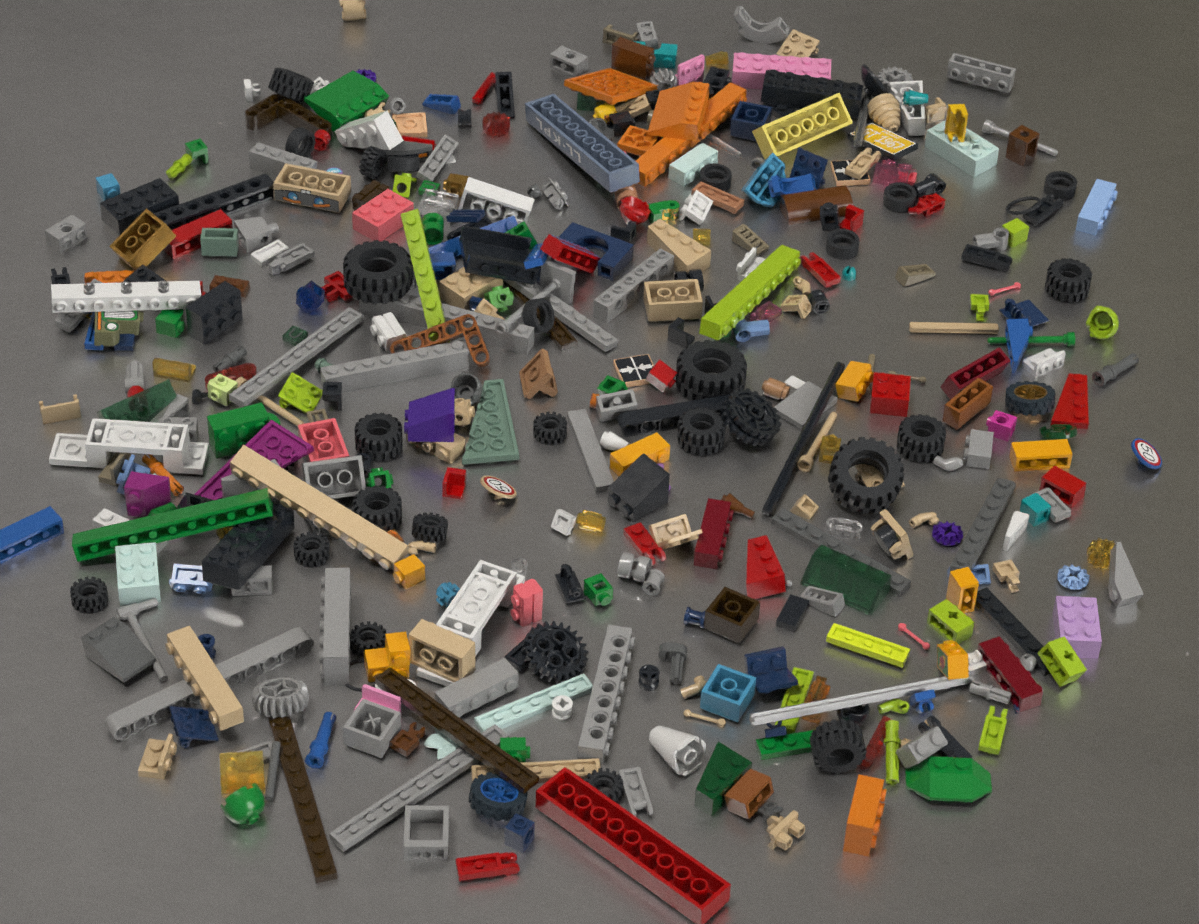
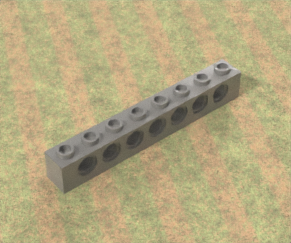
[578,625,635,764]

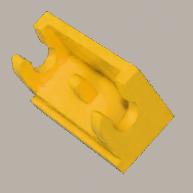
[944,104,968,142]

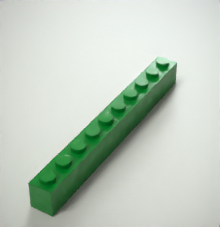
[72,488,273,562]

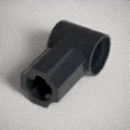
[911,173,946,199]

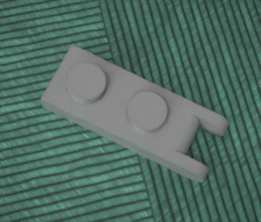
[619,767,653,816]

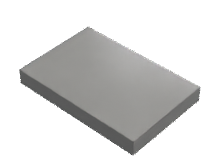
[773,381,837,430]

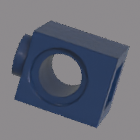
[504,813,535,853]

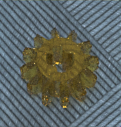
[1086,537,1115,570]

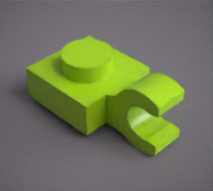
[970,294,989,321]

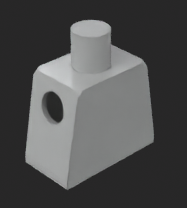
[234,217,279,254]

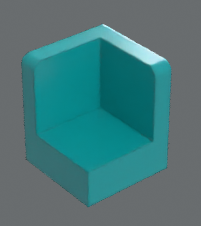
[1019,493,1051,527]

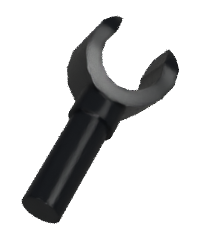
[191,389,208,404]

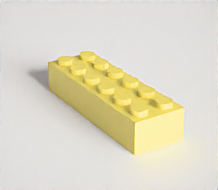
[752,93,853,160]

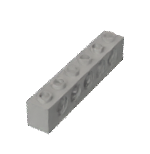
[593,249,674,324]

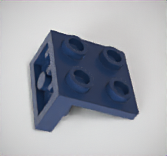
[744,646,798,693]

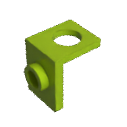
[393,172,417,198]

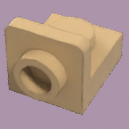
[780,295,812,319]

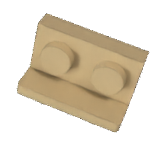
[138,734,177,779]

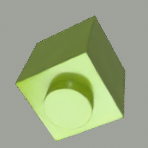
[1002,218,1029,248]

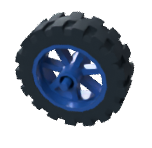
[468,772,528,821]

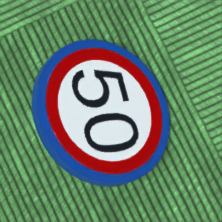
[1131,438,1162,469]

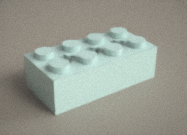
[925,120,999,177]

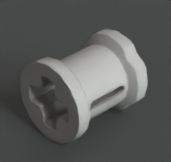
[642,569,665,596]

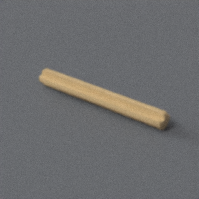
[909,322,999,334]

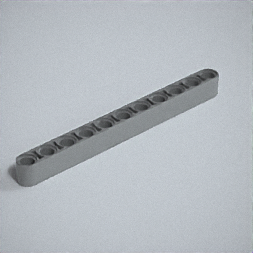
[104,627,314,741]

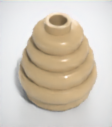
[867,93,901,132]

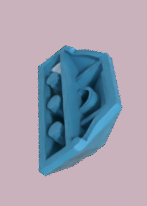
[741,152,786,208]

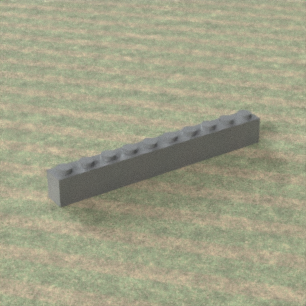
[359,294,535,355]

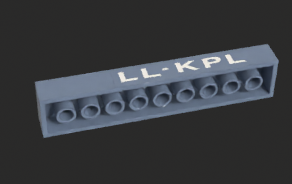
[525,94,640,192]

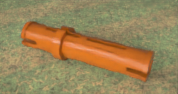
[142,454,184,496]

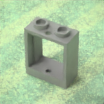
[404,805,449,861]

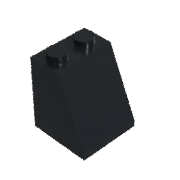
[607,454,670,522]

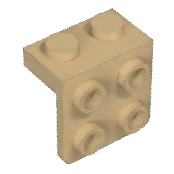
[648,514,703,550]

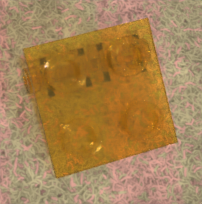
[220,751,265,795]

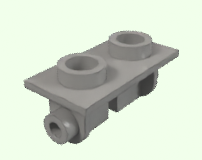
[542,177,569,209]

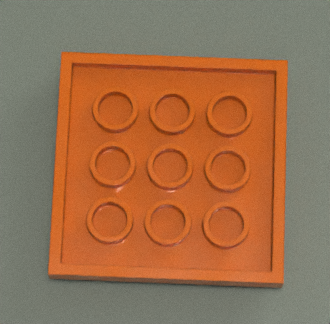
[564,68,657,105]

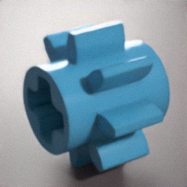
[436,582,460,608]

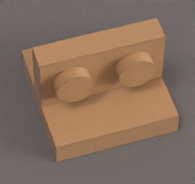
[519,349,558,399]

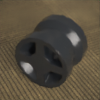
[458,109,471,126]
[638,664,660,691]

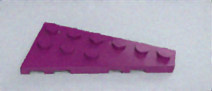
[194,420,314,500]

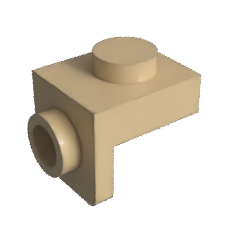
[925,97,947,123]

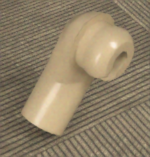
[792,276,811,298]
[909,512,939,528]
[680,675,707,699]

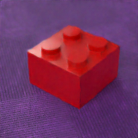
[870,372,911,417]

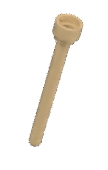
[236,377,304,427]
[797,412,837,472]

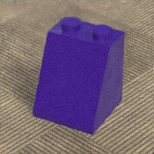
[404,388,455,442]

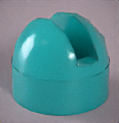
[842,266,856,281]

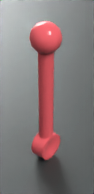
[988,282,1021,296]
[898,623,930,650]

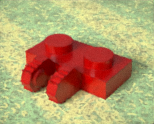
[318,271,353,302]

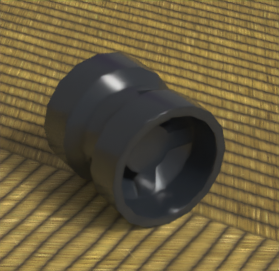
[808,289,830,314]

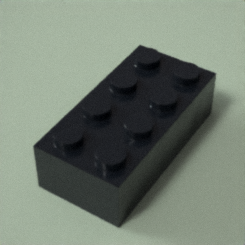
[100,178,179,236]

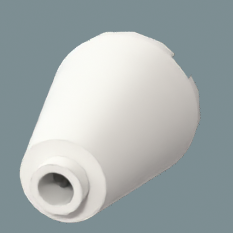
[649,726,706,776]

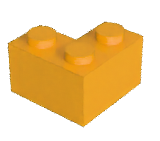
[364,631,410,682]

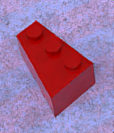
[746,535,786,599]

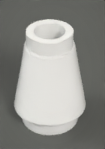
[599,431,629,451]

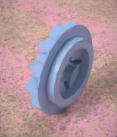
[1057,564,1090,590]

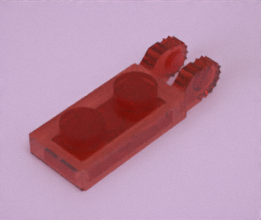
[859,716,891,770]

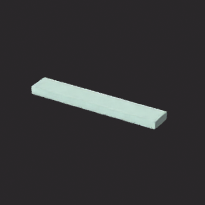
[474,674,593,733]

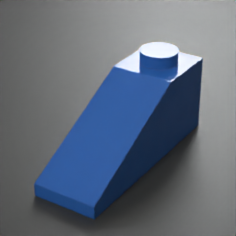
[1004,319,1033,373]

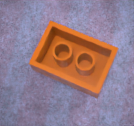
[843,774,887,857]

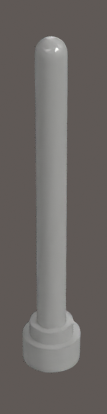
[982,119,1058,156]

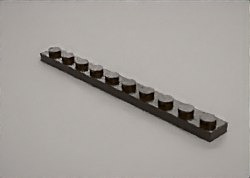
[375,667,539,794]
[268,716,337,883]

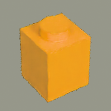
[393,554,425,590]

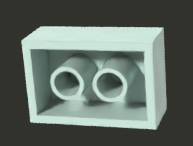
[115,542,161,606]

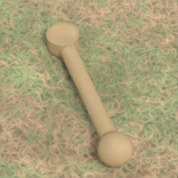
[683,709,726,727]

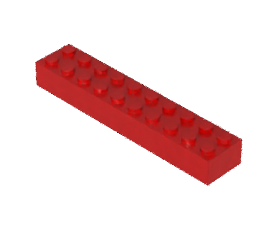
[535,767,731,924]

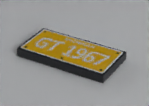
[848,122,918,161]

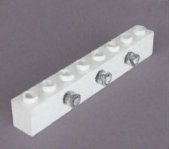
[51,281,201,313]

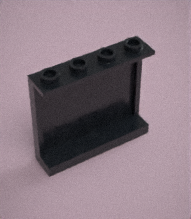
[459,226,539,285]

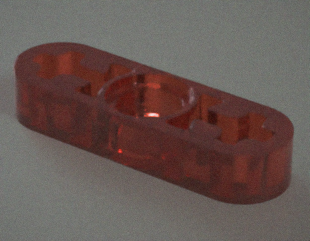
[205,363,257,390]

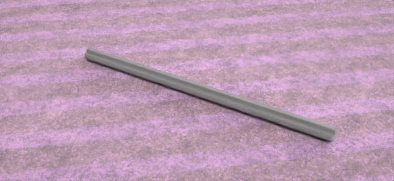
[749,671,973,726]

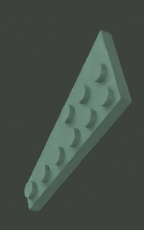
[462,379,519,465]

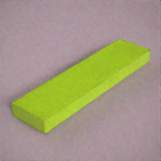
[775,667,814,734]

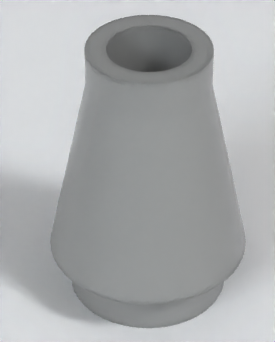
[389,98,406,114]

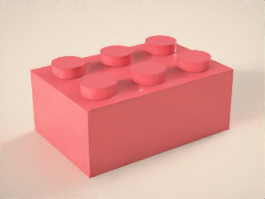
[352,189,414,242]
[298,418,349,462]

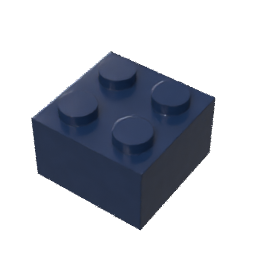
[730,101,772,141]

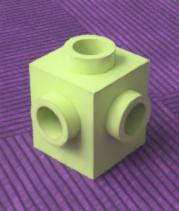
[207,374,238,406]

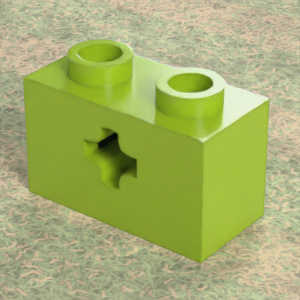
[927,599,975,644]
[1038,636,1087,687]

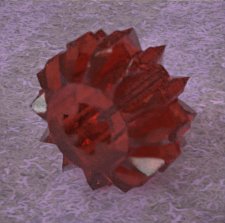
[482,111,510,138]

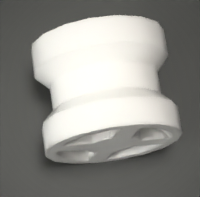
[552,695,573,722]

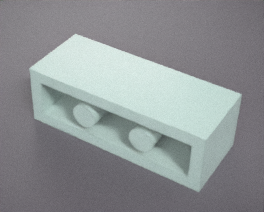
[669,143,718,187]

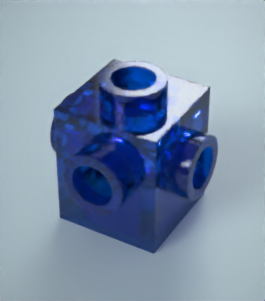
[296,280,325,313]

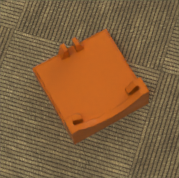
[617,125,661,156]

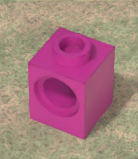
[986,410,1017,442]

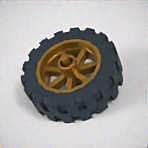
[1005,381,1056,416]

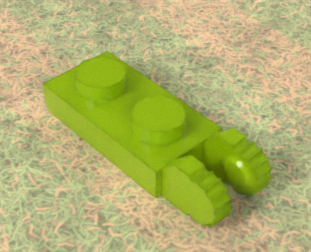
[978,705,1008,755]

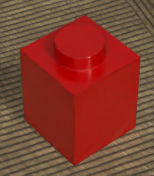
[645,360,677,393]

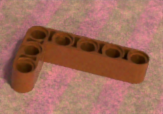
[390,314,490,367]

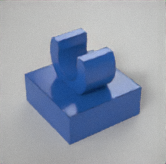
[908,689,936,714]

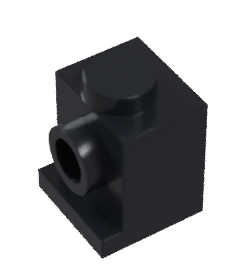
[820,202,840,231]

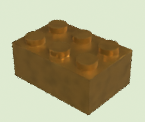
[109,208,176,270]

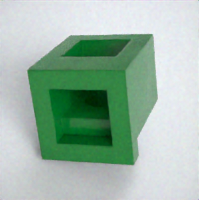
[597,375,628,395]
[583,573,613,606]
[500,737,530,763]

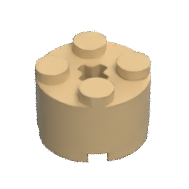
[339,0,366,21]

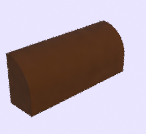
[780,185,853,225]

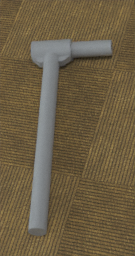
[116,598,168,682]

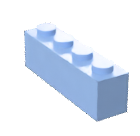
[1076,179,1118,236]

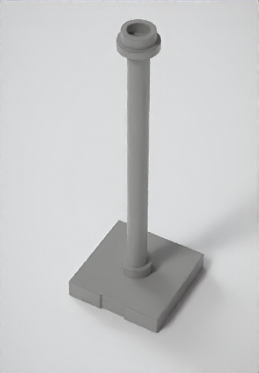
[495,260,576,334]

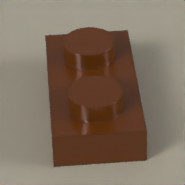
[209,275,250,297]

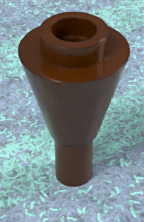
[721,493,755,519]

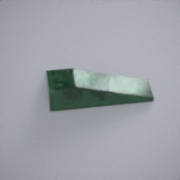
[96,379,177,422]

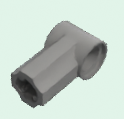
[973,228,1009,251]
[125,361,145,394]

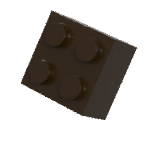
[704,587,760,644]

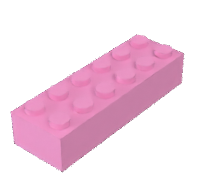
[732,52,831,90]

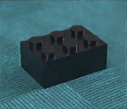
[186,281,243,345]

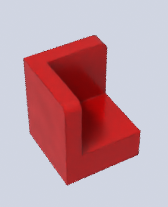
[840,204,864,232]
[442,467,466,499]

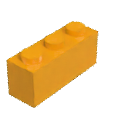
[610,432,670,476]
[1009,439,1073,472]

